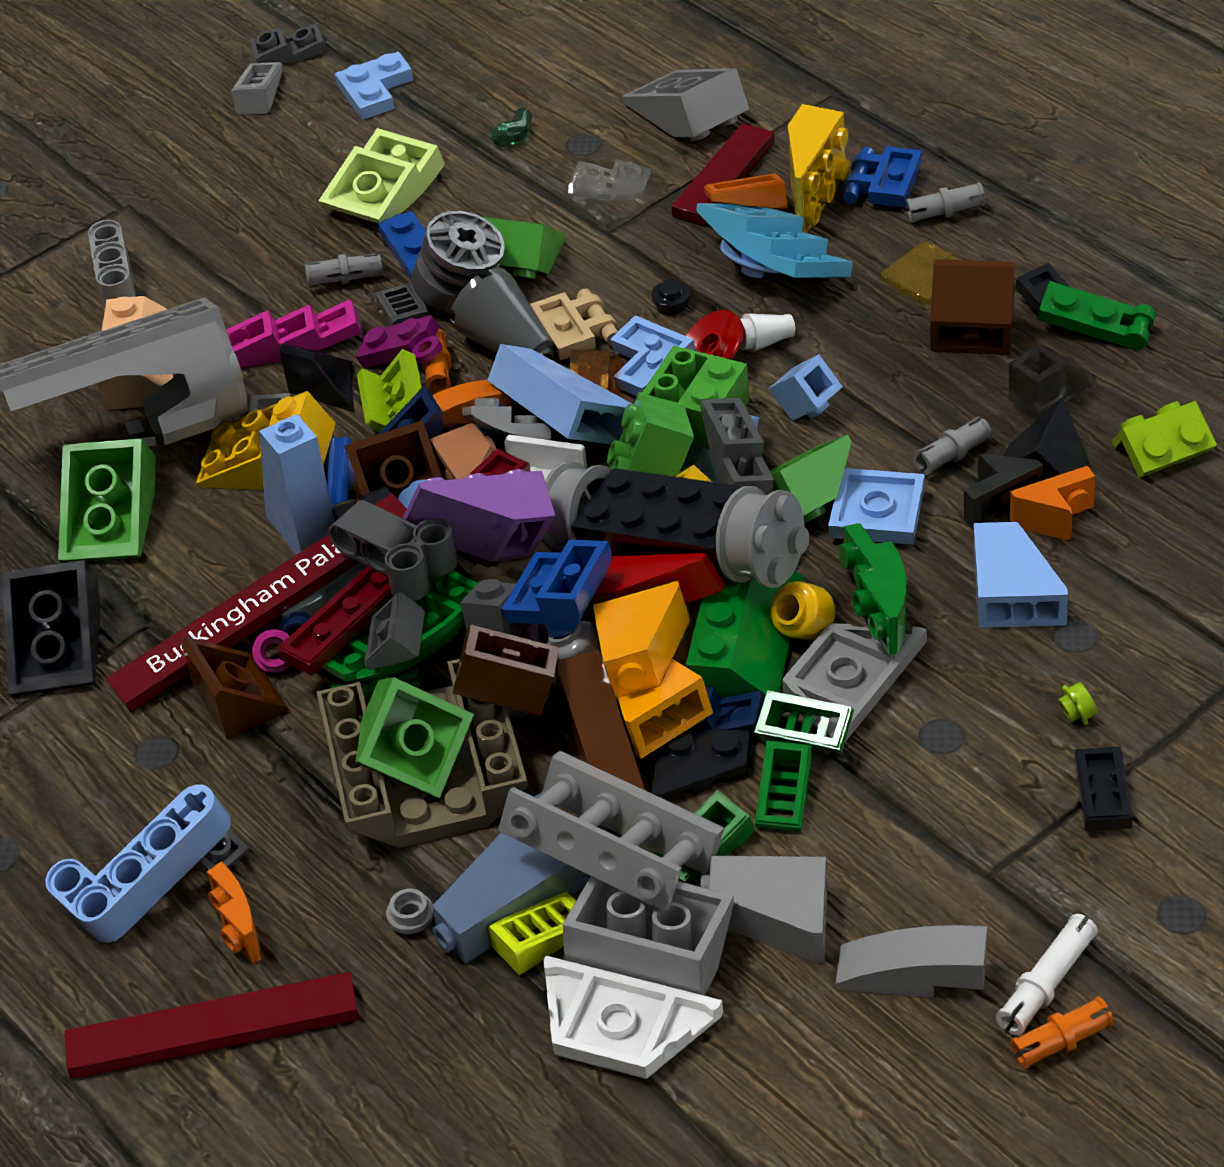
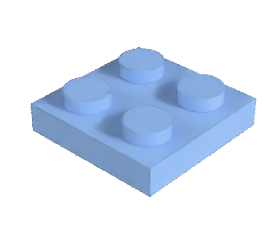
[828,468,925,545]

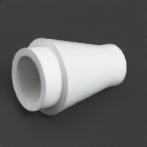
[739,313,795,352]

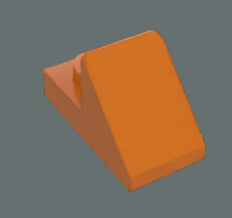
[1010,466,1095,540]

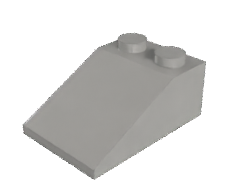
[621,68,749,141]

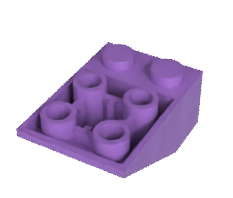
[403,469,555,562]

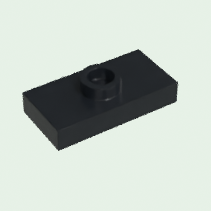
[1074,747,1133,831]

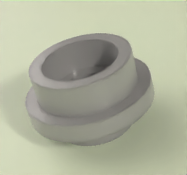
[386,889,434,934]

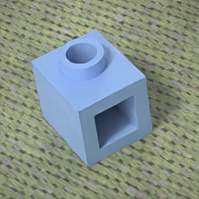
[768,354,843,421]

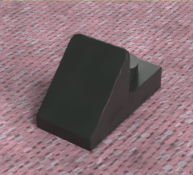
[964,454,1043,530]

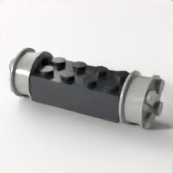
[542,461,809,588]

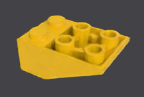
[788,104,850,233]
[195,391,336,490]

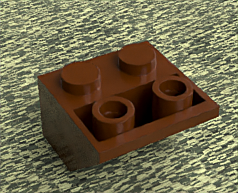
[930,259,1015,355]
[453,625,559,716]

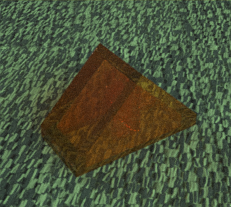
[569,349,622,393]

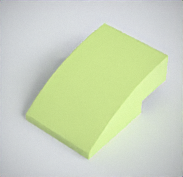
[318,128,445,223]

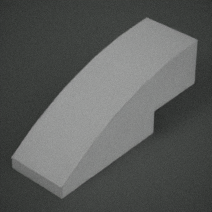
[836,925,987,998]

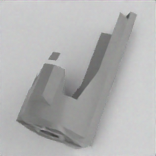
[0,297,248,446]

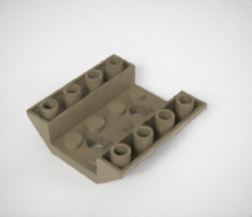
[317,659,528,848]

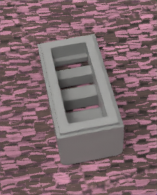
[232,62,283,115]

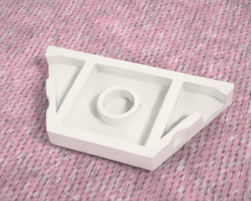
[544,956,723,1079]

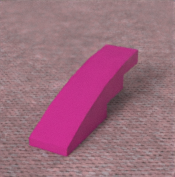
[226,299,363,368]

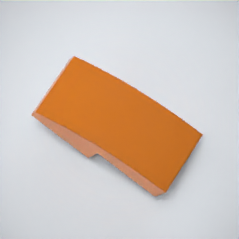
[433,380,513,428]
[206,861,261,964]

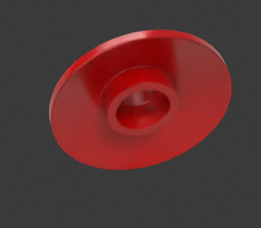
[686,310,743,360]

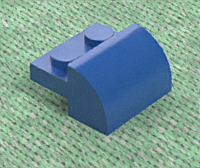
[501,540,612,638]

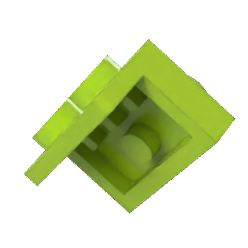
[357,349,422,432]
[1112,401,1217,478]

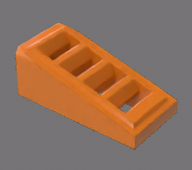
[704,173,787,210]

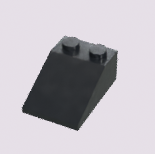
[1,560,101,696]

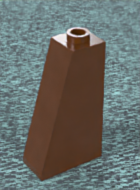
[556,650,645,790]

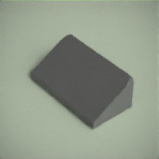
[365,592,425,670]

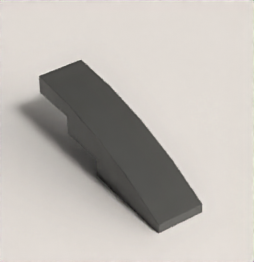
[700,398,774,495]

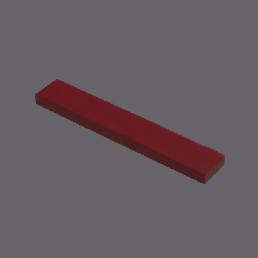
[64,972,359,1079]

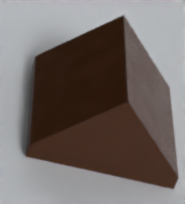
[344,420,442,501]
[181,636,287,739]

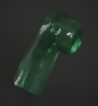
[491,108,532,147]

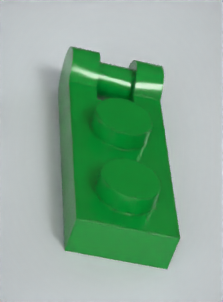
[1036,281,1156,350]

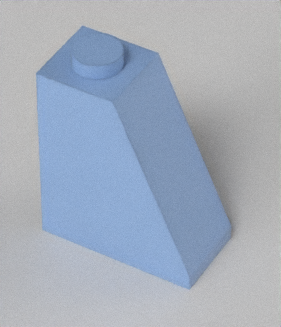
[974,522,1068,628]

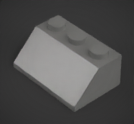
[563,876,734,995]

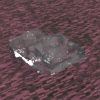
[568,159,652,200]

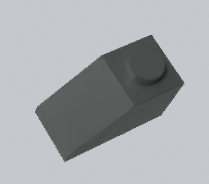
[460,579,532,637]

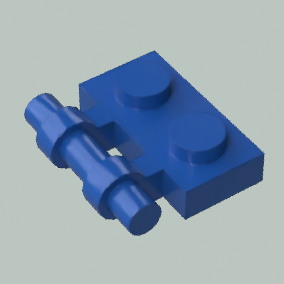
[843,146,922,208]

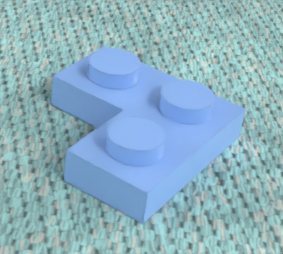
[335,51,413,120]
[610,315,697,396]

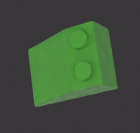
[58,438,156,563]

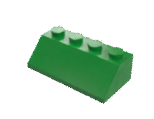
[686,570,804,698]

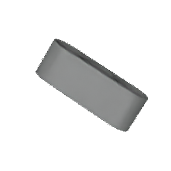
[88,220,136,309]

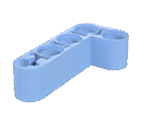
[45,785,231,943]

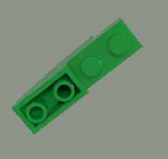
[839,523,906,656]

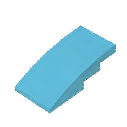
[696,203,853,278]

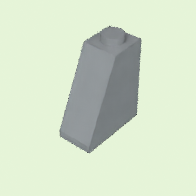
[701,856,827,963]

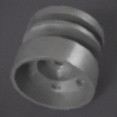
[411,211,505,314]

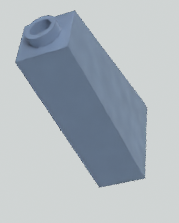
[432,792,591,964]

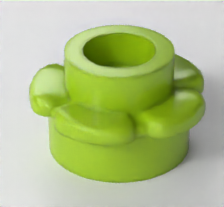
[1058,682,1098,725]

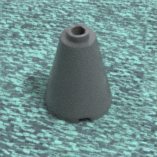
[450,268,555,360]

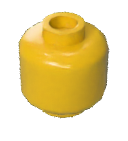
[770,581,835,641]

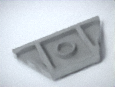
[782,623,927,742]

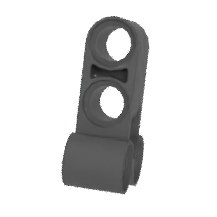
[328,500,458,601]

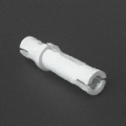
[996,914,1098,1036]

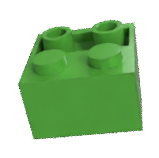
[642,346,750,449]
[607,392,694,476]

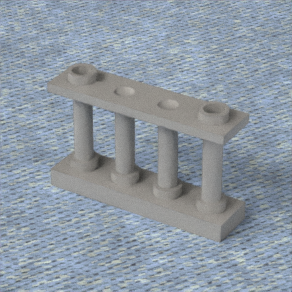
[498,751,724,912]

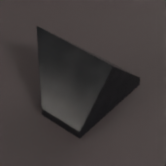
[280,343,355,413]
[1004,396,1089,480]

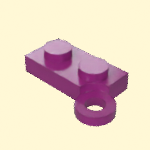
[356,315,443,368]

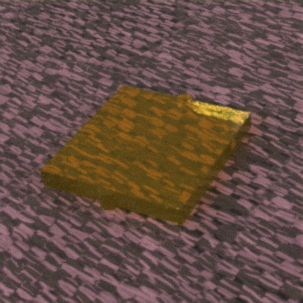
[880,241,961,305]

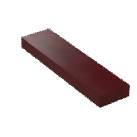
[671,123,775,226]

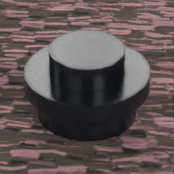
[652,279,690,315]

